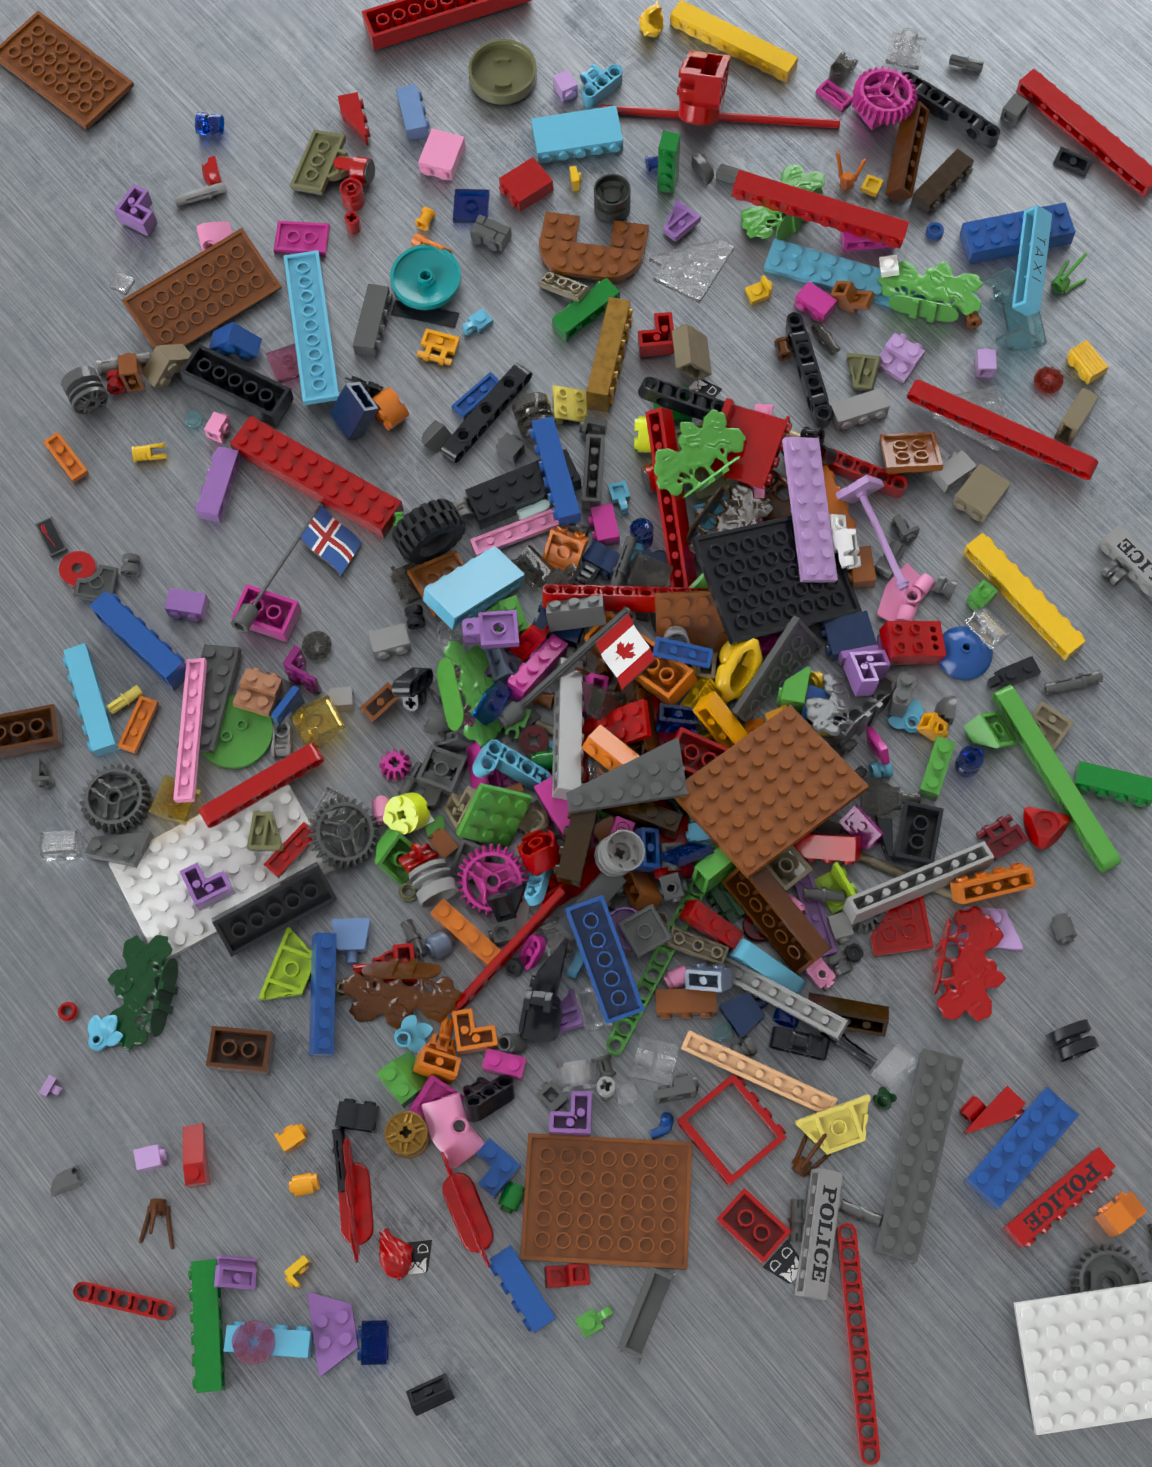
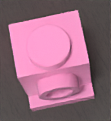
[204,411,230,444]
[804,957,836,992]

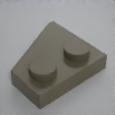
[1031,701,1074,751]

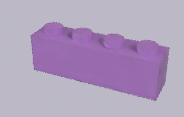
[195,446,242,523]

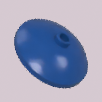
[938,626,993,680]

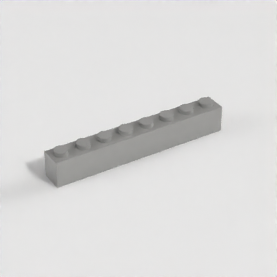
[552,657,585,800]
[843,841,994,925]

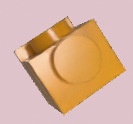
[916,712,949,742]
[274,1123,308,1154]

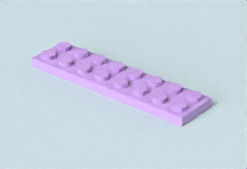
[782,437,838,583]

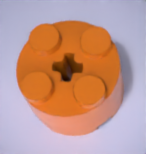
[372,387,409,431]

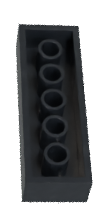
[180,344,294,427]
[465,449,582,530]
[211,862,337,957]

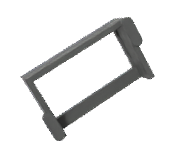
[617,1266,676,1364]

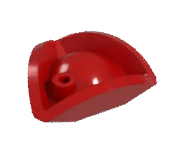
[1023,806,1071,850]

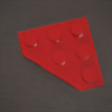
[870,896,934,957]

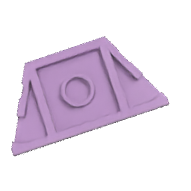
[947,906,1023,951]

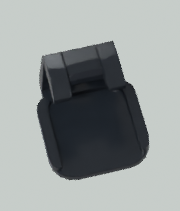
[519,990,562,1042]

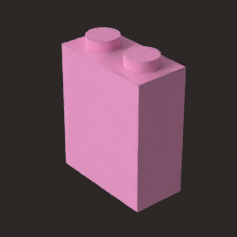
[418,129,466,181]

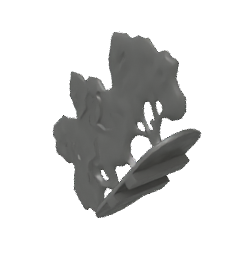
[805,673,892,741]

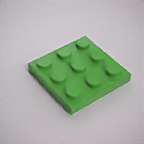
[456,783,533,847]

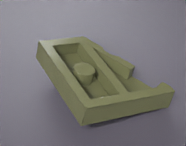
[846,353,881,392]
[247,811,284,851]

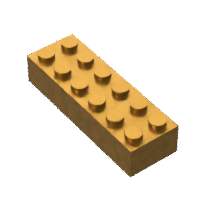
[586,297,633,413]

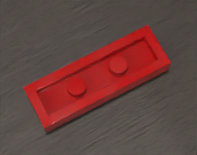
[263,822,312,879]

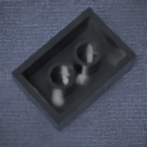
[892,800,944,868]

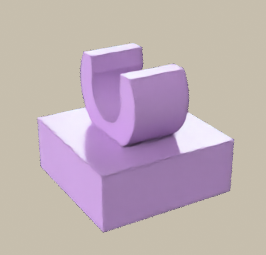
[38,1075,62,1096]

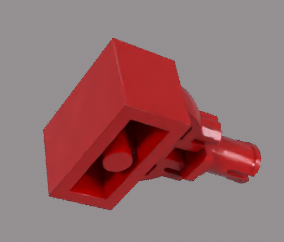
[353,943,417,986]

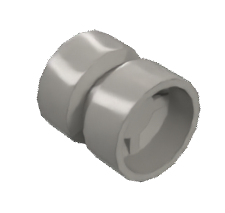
[664,626,690,644]

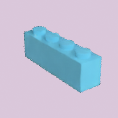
[224,1321,313,1358]

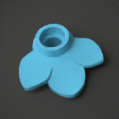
[888,699,923,733]
[394,1014,433,1053]
[88,1015,124,1051]

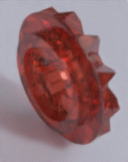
[1034,366,1064,393]

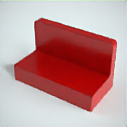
[508,624,549,662]

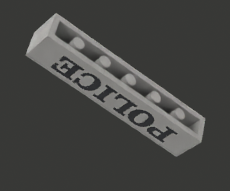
[1099,524,1152,598]
[794,1168,843,1301]

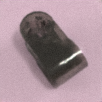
[828,52,858,86]

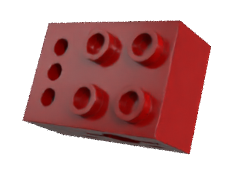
[879,621,946,665]

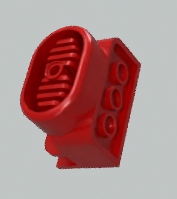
[677,50,730,125]

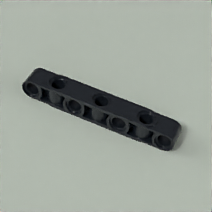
[899,72,1000,148]
[785,312,832,428]
[440,363,533,463]
[638,376,725,420]

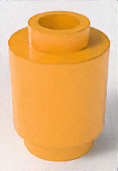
[289,1172,320,1197]

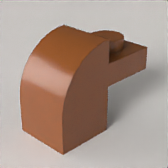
[830,281,875,314]

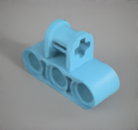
[580,64,623,108]

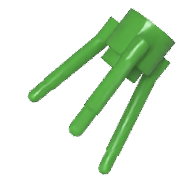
[1051,253,1087,294]

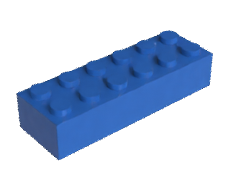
[959,202,1076,264]
[89,591,186,691]
[565,895,645,1025]
[964,1087,1079,1210]

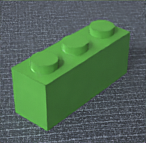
[917,736,956,802]

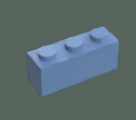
[396,84,430,141]

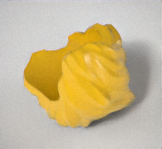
[638,1,664,37]

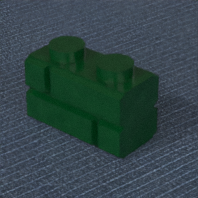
[706,882,747,924]

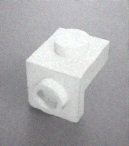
[879,255,899,278]

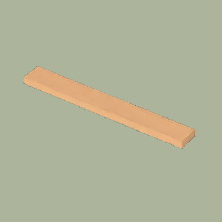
[680,1030,838,1112]

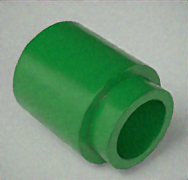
[530,750,553,770]
[498,1181,524,1214]

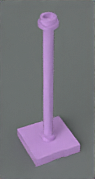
[835,475,909,591]

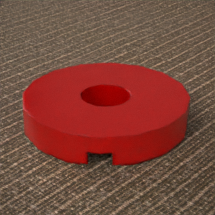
[59,551,97,587]

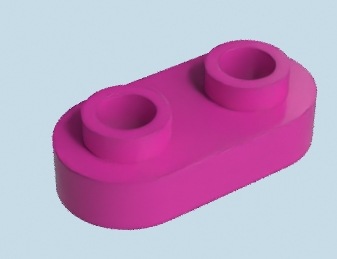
[518,934,546,969]

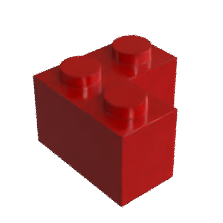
[638,312,675,357]

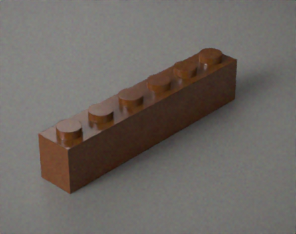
[885,101,930,203]

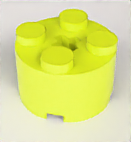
[634,416,651,453]
[383,793,430,835]

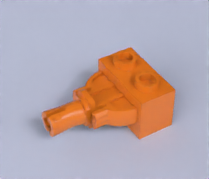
[412,1017,461,1084]

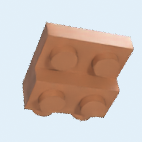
[233,667,283,717]

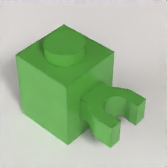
[966,579,998,613]

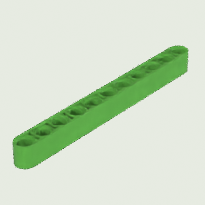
[992,685,1121,873]
[606,881,707,1057]

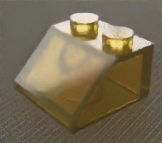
[290,695,346,748]
[147,774,201,826]

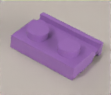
[214,1255,258,1290]

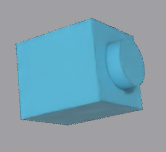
[686,823,715,848]

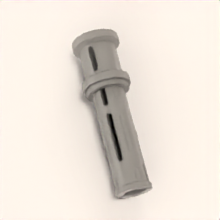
[96,351,151,376]
[597,1076,615,1102]

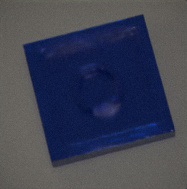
[453,189,490,223]
[660,840,714,867]

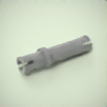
[174,181,227,207]

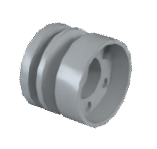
[594,829,645,877]
[408,859,458,908]

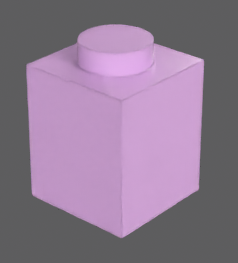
[553,70,578,102]
[975,348,997,378]
[133,1144,167,1172]

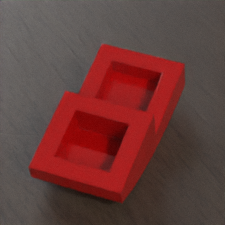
[544,1263,590,1288]

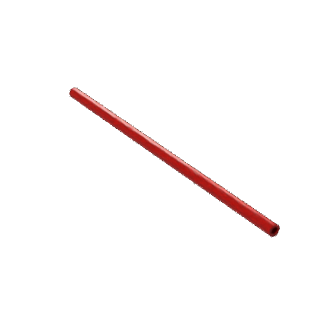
[600,105,840,128]

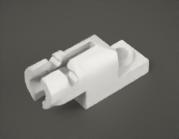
[829,514,861,569]

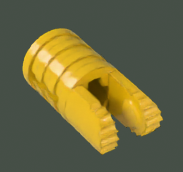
[132,442,167,462]

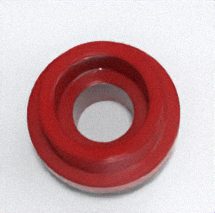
[58,1002,78,1022]

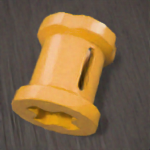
[415,207,436,231]

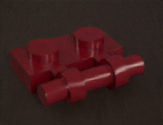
[976,814,1028,861]

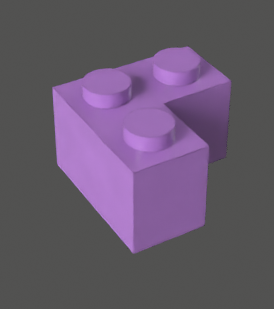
[114,184,157,236]
[843,650,891,697]
[179,862,236,911]
[549,1091,592,1136]

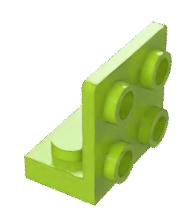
[814,862,857,915]

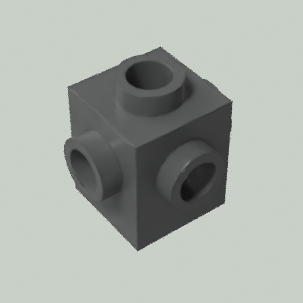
[659,872,689,904]

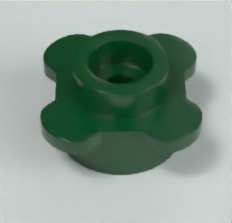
[873,1087,897,1110]

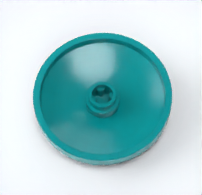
[390,244,461,310]

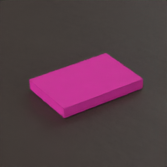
[273,221,330,257]

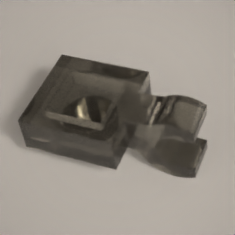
[544,563,577,585]

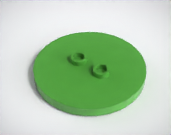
[202,696,273,770]

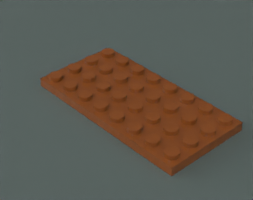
[0,11,134,130]
[121,228,282,350]

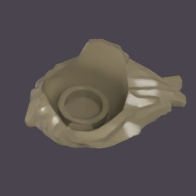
[518,800,550,836]

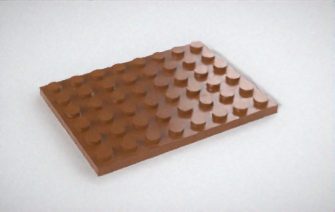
[674,705,869,879]
[520,1133,692,1270]

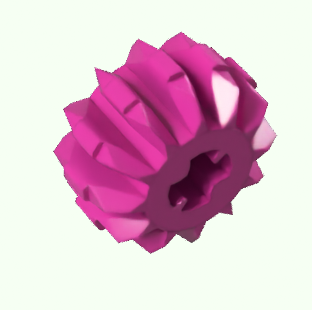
[379,748,412,782]

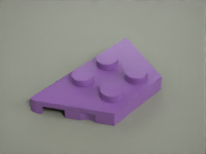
[307,1292,359,1376]

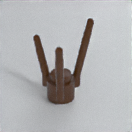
[575,647,614,682]
[791,1133,831,1178]
[139,1198,174,1249]

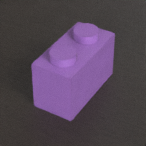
[164,588,210,622]

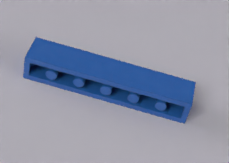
[529,416,581,526]
[309,932,336,1056]

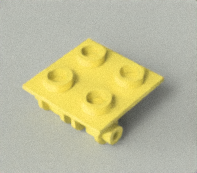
[552,385,587,424]

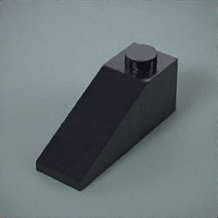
[529,938,569,995]

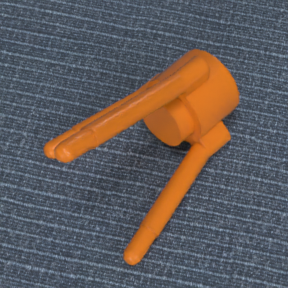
[836,151,866,191]
[411,233,452,252]

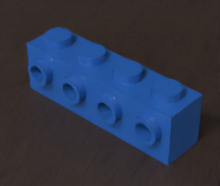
[490,1245,556,1333]

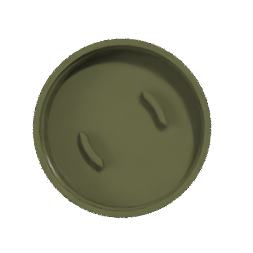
[468,39,537,105]

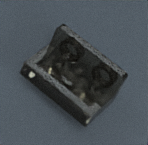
[511,545,555,588]
[389,564,422,605]

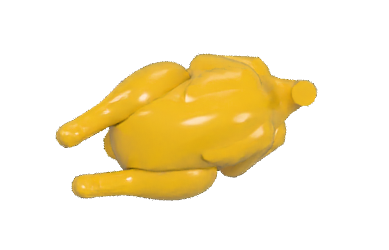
[714,638,762,704]

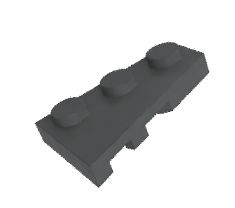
[84,831,154,868]

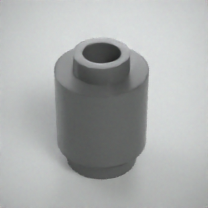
[1051,913,1077,944]
[498,1032,527,1053]

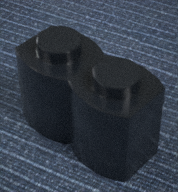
[335,1098,380,1133]

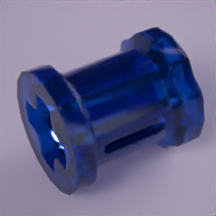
[645,155,658,172]

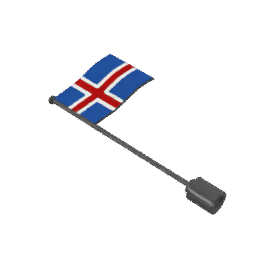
[231,502,362,633]

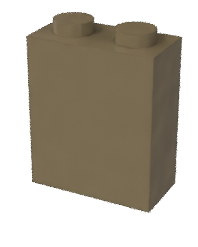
[672,324,712,381]
[1054,388,1099,446]
[953,463,1011,523]

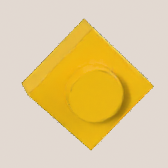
[569,166,582,192]
[860,174,884,198]

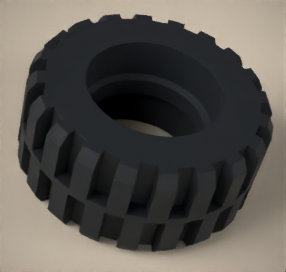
[392,499,466,565]

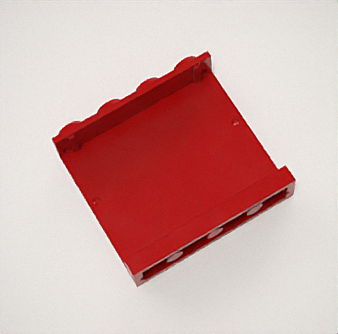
[702,398,792,490]

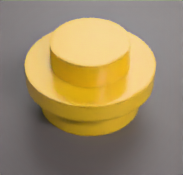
[808,671,826,689]

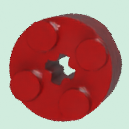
[517,830,561,876]

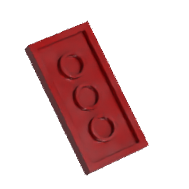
[582,699,652,759]

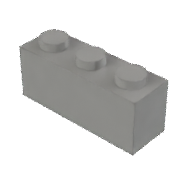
[830,388,890,430]

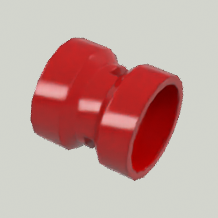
[106,370,125,395]

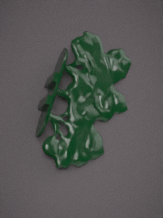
[107,935,178,1052]

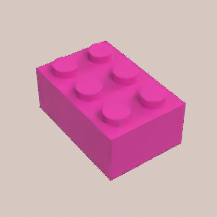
[231,584,301,642]

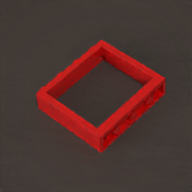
[676,1073,787,1187]

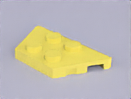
[794,1094,870,1155]

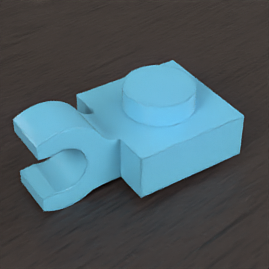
[462,308,493,336]
[608,480,630,515]

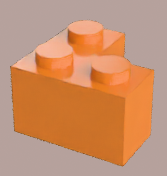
[452,1008,499,1056]
[1094,1191,1147,1238]

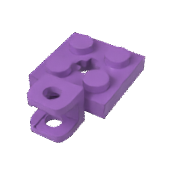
[462,610,519,649]

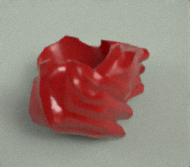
[378,1228,413,1281]

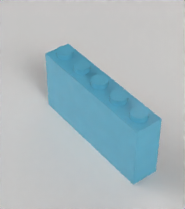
[531,106,623,163]
[423,546,525,630]

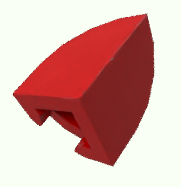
[202,156,222,186]

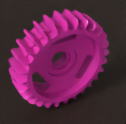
[852,66,917,126]
[456,843,529,917]

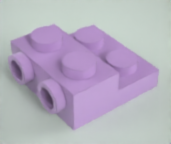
[879,333,925,384]

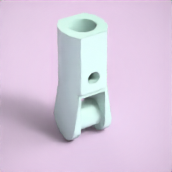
[517,499,550,520]

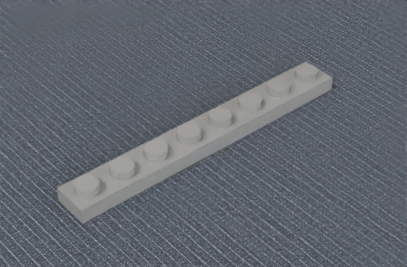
[702,956,849,1040]

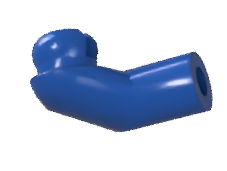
[649,1112,674,1140]

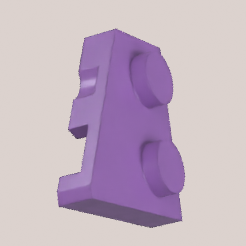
[663,200,701,242]
[558,989,586,1035]

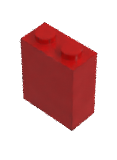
[498,157,554,212]

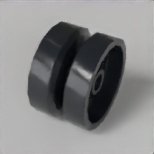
[1045,1019,1099,1063]

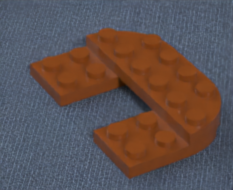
[539,212,649,285]

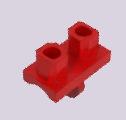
[398,843,439,874]

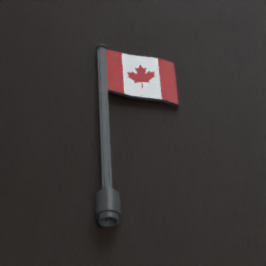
[497,606,655,729]

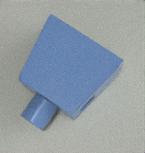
[332,918,372,965]

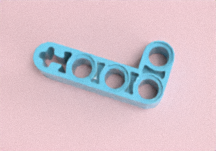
[472,740,551,792]
[727,939,806,994]

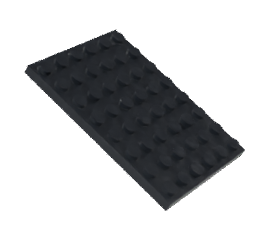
[691,516,862,646]

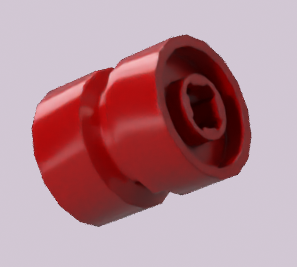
[340,178,365,211]

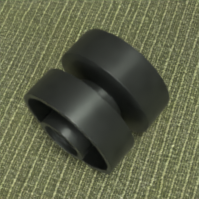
[594,174,631,222]

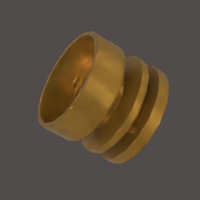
[384,1111,431,1159]

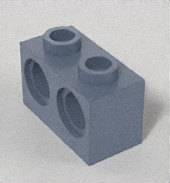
[484,647,519,684]

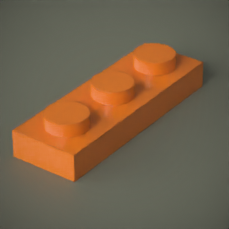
[43,432,89,483]
[117,695,159,754]

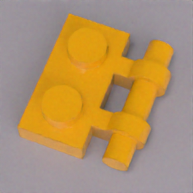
[417,328,460,366]

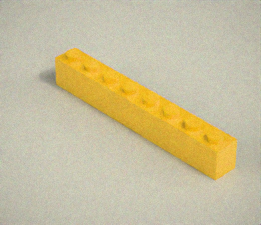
[670,0,798,83]
[963,533,1086,661]

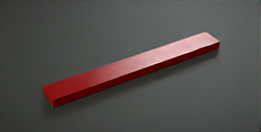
[454,887,568,1011]

